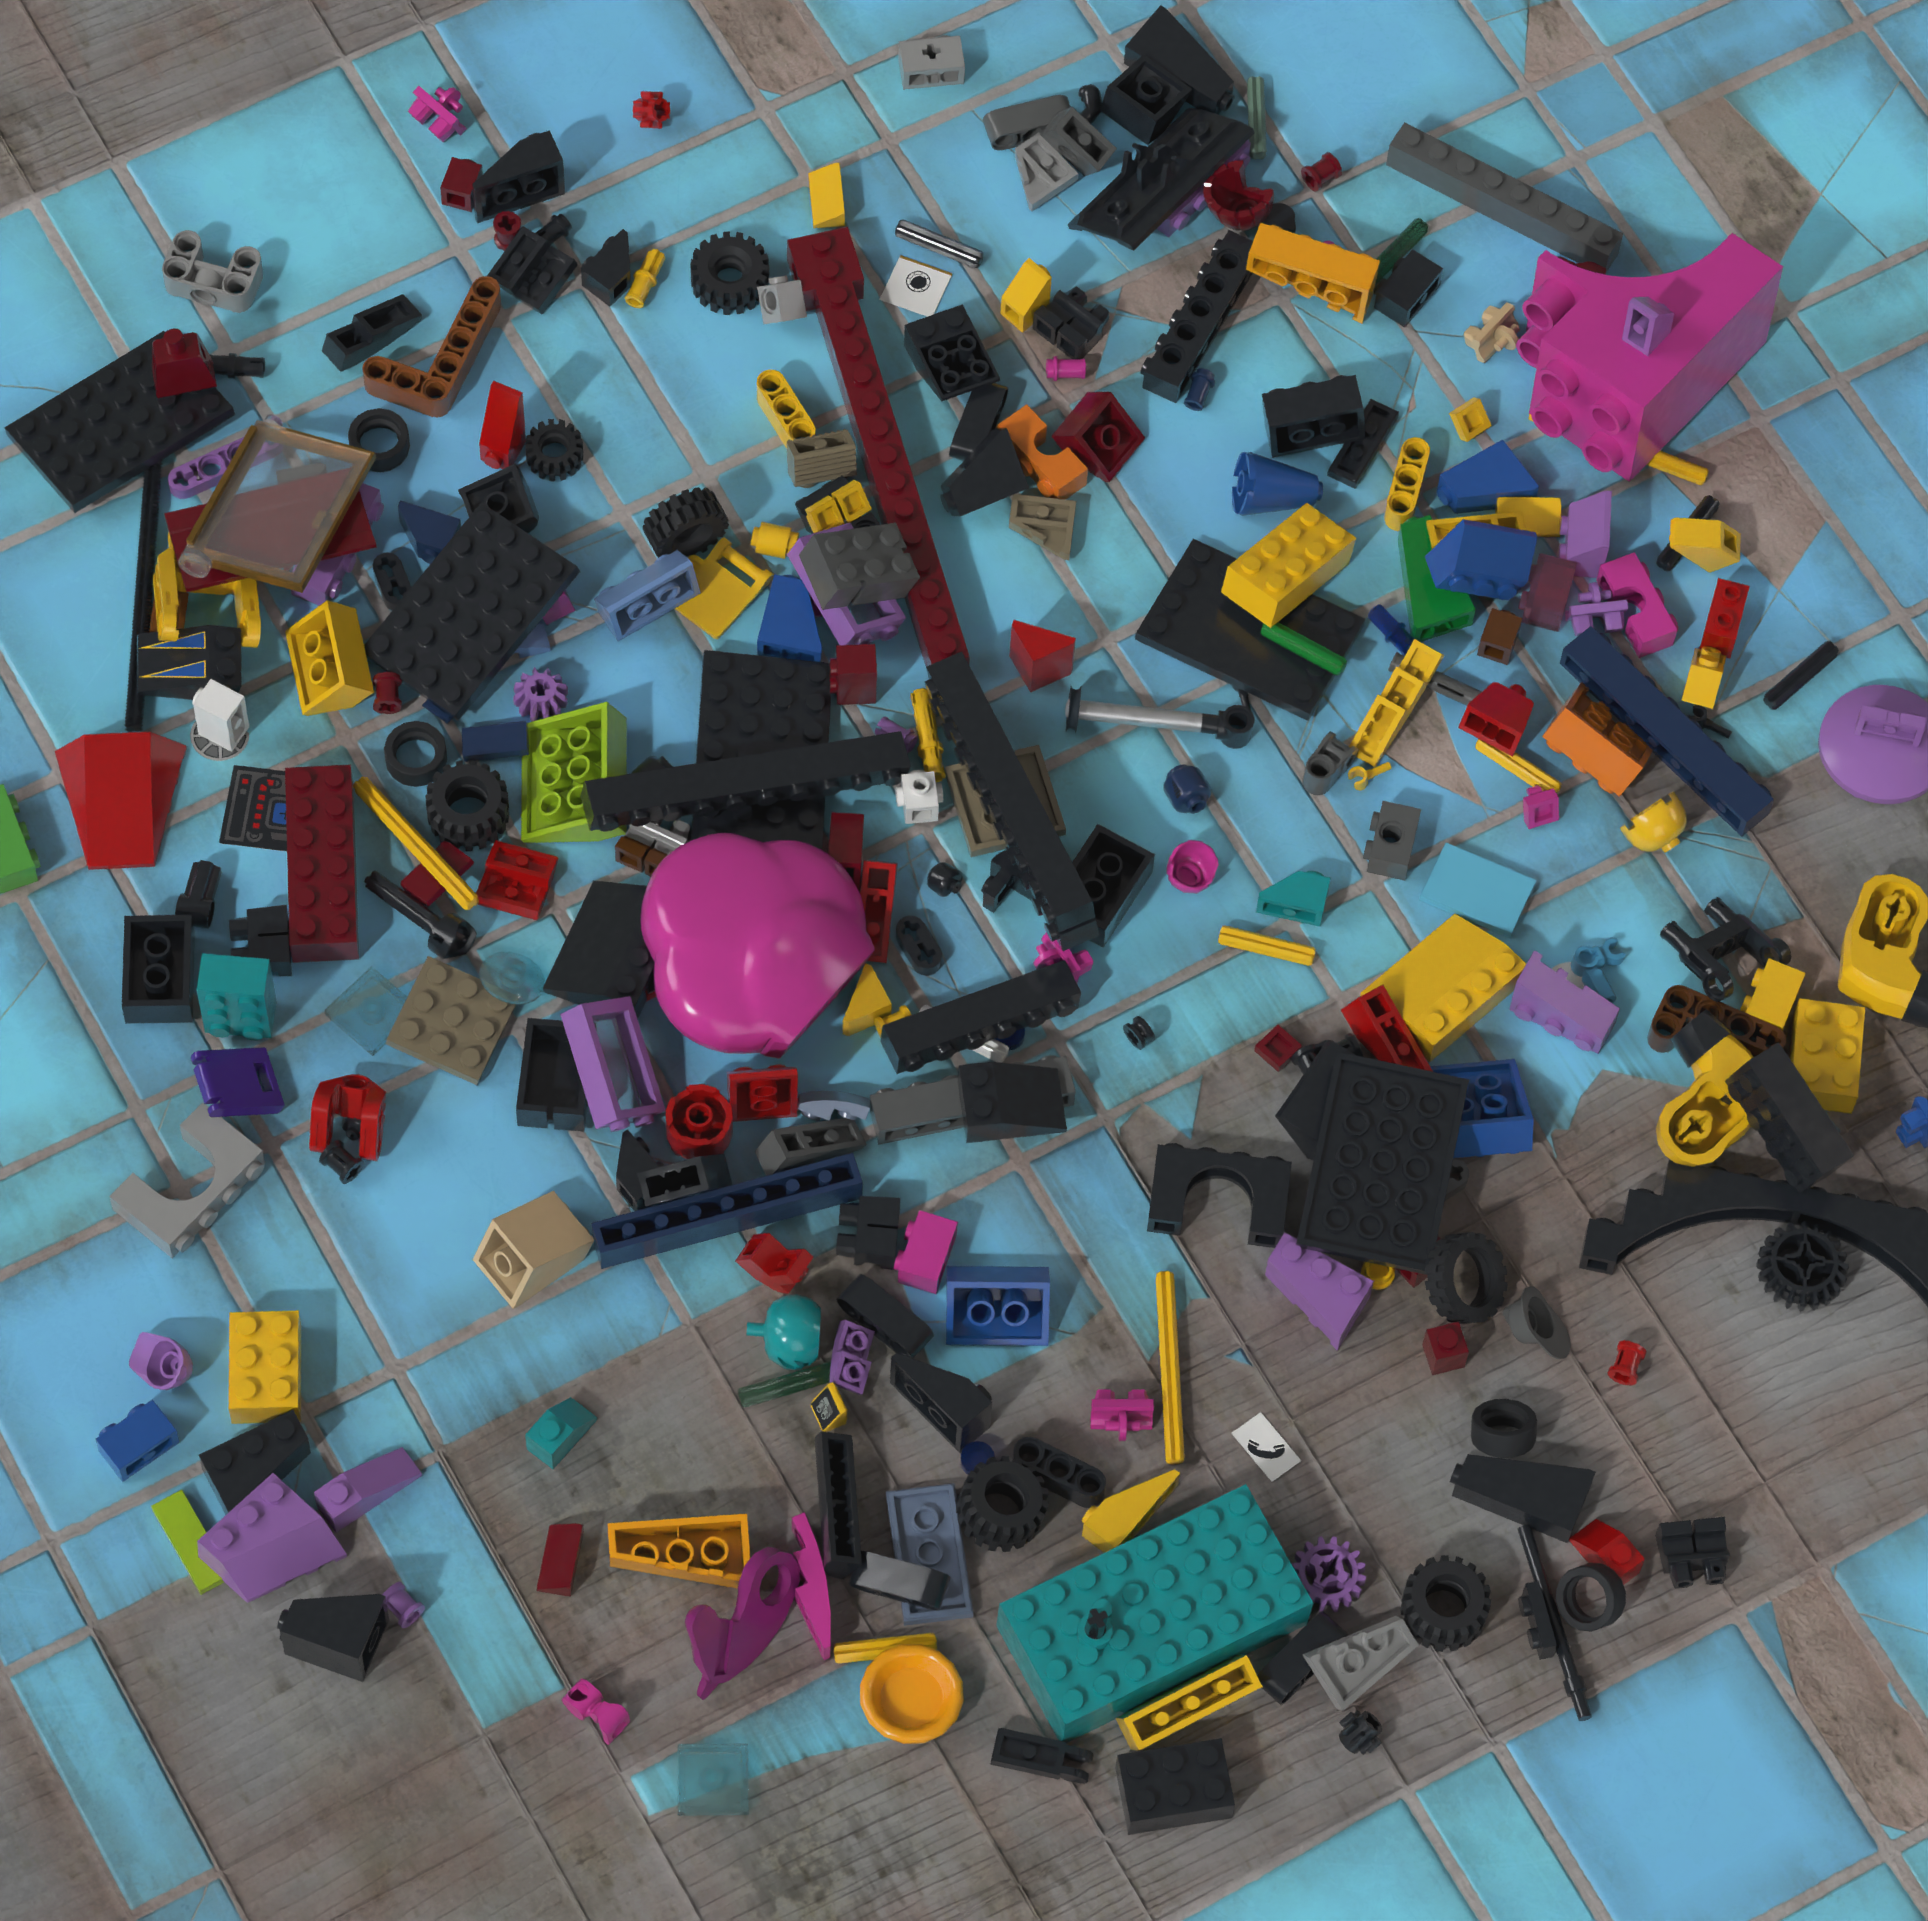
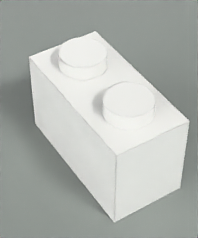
[192,679,249,752]

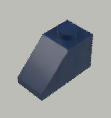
[398,501,461,564]

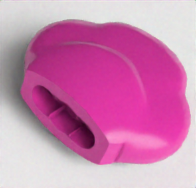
[641,833,875,1059]

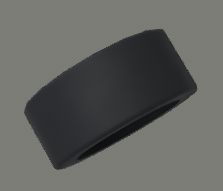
[348,408,410,472]
[384,721,447,787]
[1471,1399,1537,1458]
[1556,1563,1626,1632]

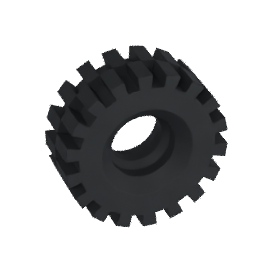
[690,231,769,315]
[643,487,729,558]

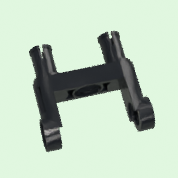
[1660,897,1791,1002]

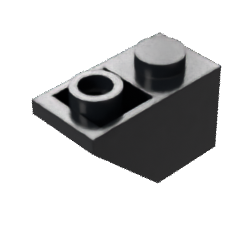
[581,229,631,307]
[616,1129,665,1211]

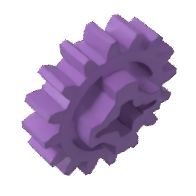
[1292,1536,1366,1612]

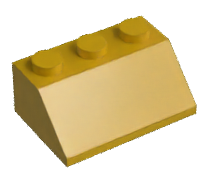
[285,600,374,716]

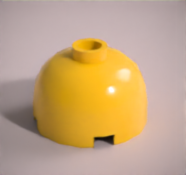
[1620,791,1687,853]

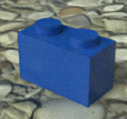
[96,1399,179,1482]

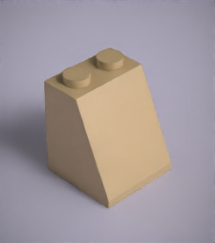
[472,1191,594,1309]

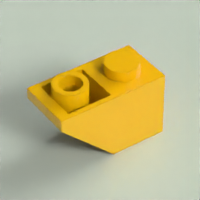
[1000,258,1052,333]
[1669,517,1741,573]
[1681,646,1726,709]

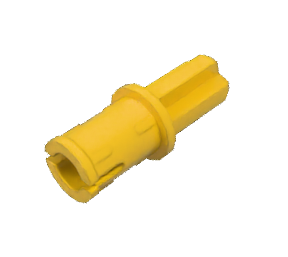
[624,249,665,308]

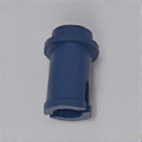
[1184,368,1215,411]

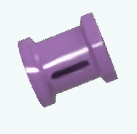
[382,1581,425,1628]

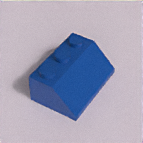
[1425,519,1537,600]
[946,1266,1050,1346]

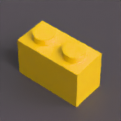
[1740,958,1806,1031]

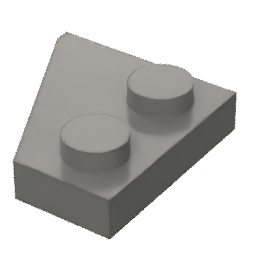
[1015,132,1079,211]

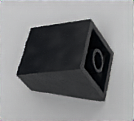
[277,1594,389,1682]

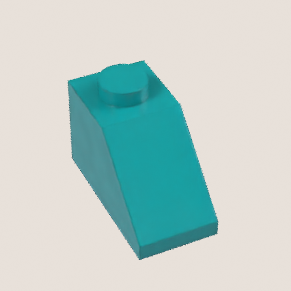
[1256,871,1331,927]
[525,1397,597,1469]

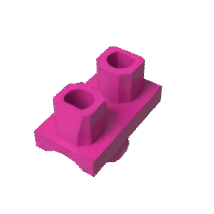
[408,86,467,142]
[1033,926,1093,983]
[1090,1389,1154,1441]

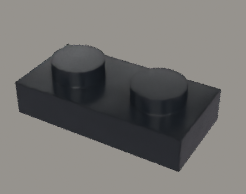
[1518,1581,1557,1660]

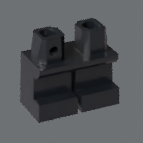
[1033,286,1109,359]
[229,905,292,976]
[836,1196,901,1270]
[1655,1517,1730,1589]

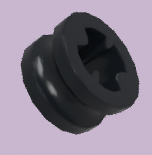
[1123,1016,1155,1050]

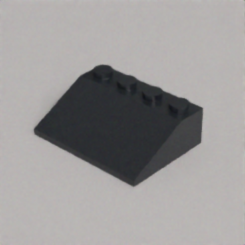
[542,880,654,1020]

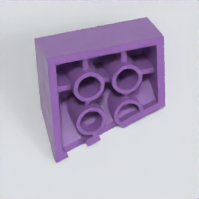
[197,1473,347,1603]

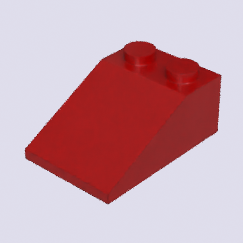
[727,1064,798,1122]

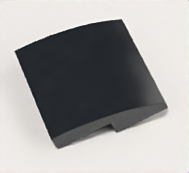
[487,226,578,314]

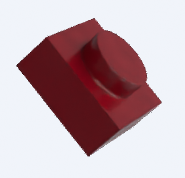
[1254,1025,1302,1072]

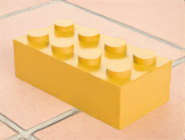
[1221,503,1356,628]

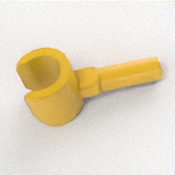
[1348,762,1392,791]

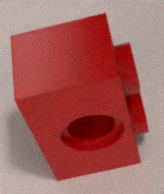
[1699,578,1750,659]

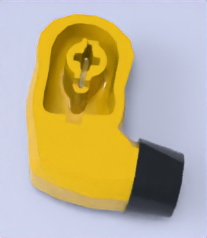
[1837,874,1928,1029]
[1656,1009,1754,1167]

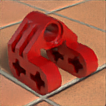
[309,1074,386,1161]

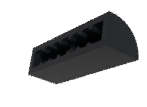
[815,1431,862,1579]

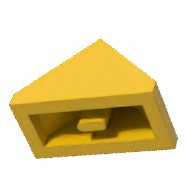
[843,963,892,1036]

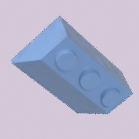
[594,550,701,641]

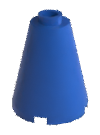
[1232,452,1323,516]

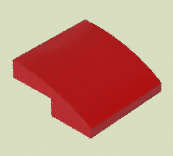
[476,840,558,920]

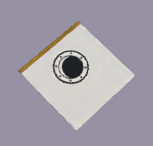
[879,255,952,317]

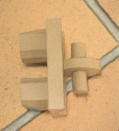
[1464,302,1520,363]

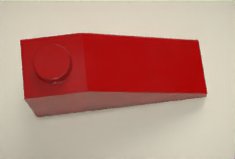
[479,381,526,469]
[860,860,898,963]
[1341,985,1433,1072]

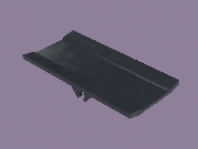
[1067,108,1255,251]

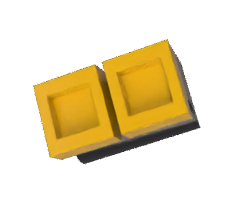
[795,475,872,534]

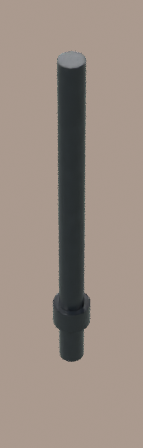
[1517,1525,1592,1721]

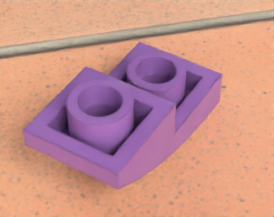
[830,1320,875,1395]

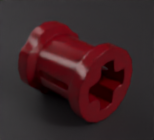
[1301,152,1342,192]
[493,211,521,251]
[373,672,402,714]

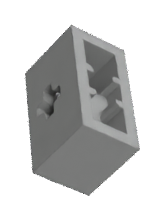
[898,35,965,90]

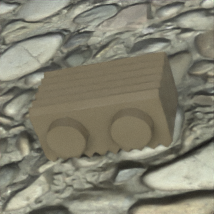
[787,429,857,488]

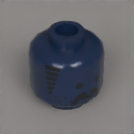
[1163,764,1211,814]

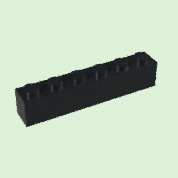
[880,960,1081,1074]

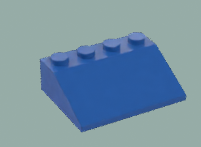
[1430,1059,1534,1158]

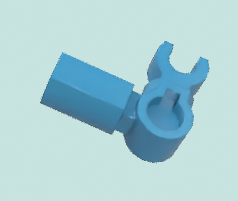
[1570,938,1626,1003]

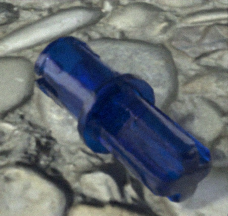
[1367,604,1414,656]

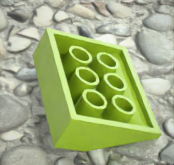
[521,702,627,843]

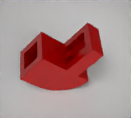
[735,1233,814,1294]

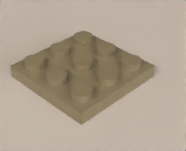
[944,745,1066,857]
[386,956,519,1085]

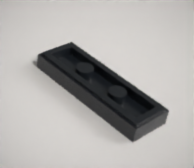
[1327,399,1399,489]

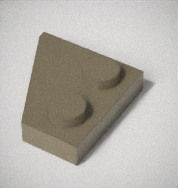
[1009,494,1076,560]

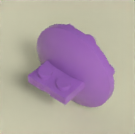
[1818,685,1928,804]

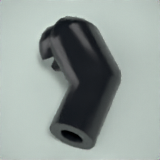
[1078,84,1102,124]

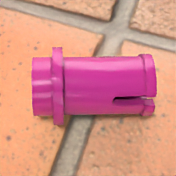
[1046,356,1086,381]

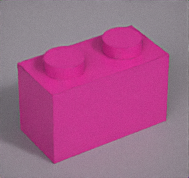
[894,1210,958,1294]

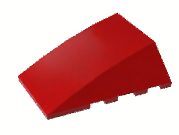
[55,732,187,870]

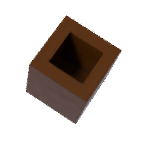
[1477,608,1523,665]

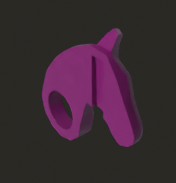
[685,1547,800,1700]

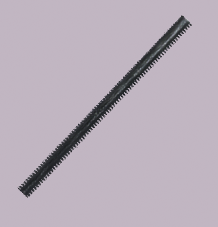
[124,460,163,732]

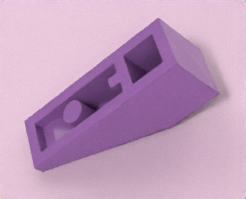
[314,1447,422,1533]

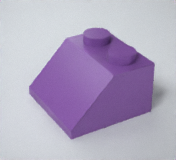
[1558,491,1612,578]

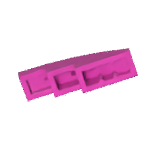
[792,1512,831,1660]

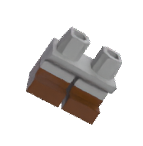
[615,819,690,877]

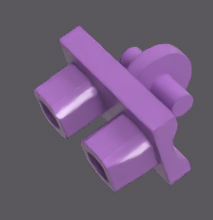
[1565,582,1628,637]

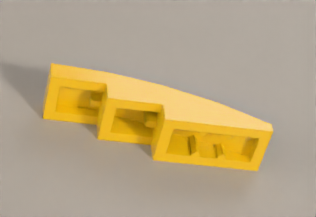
[1349,639,1444,767]

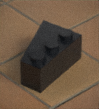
[199,1410,311,1515]

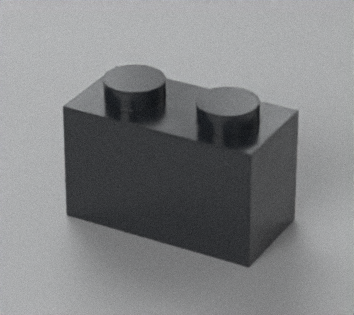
[1374,249,1443,328]

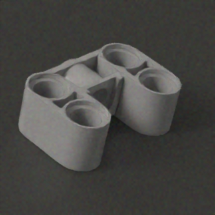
[162,230,263,313]

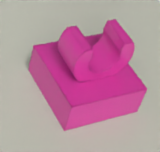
[1523,785,1559,829]

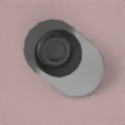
[1503,1286,1571,1359]

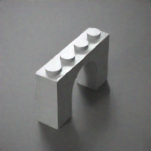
[109,1102,265,1258]

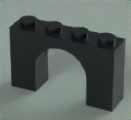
[1147,1143,1292,1248]

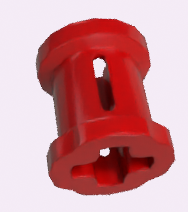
[1607,1340,1647,1386]

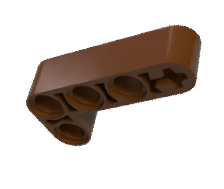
[1647,985,1786,1057]

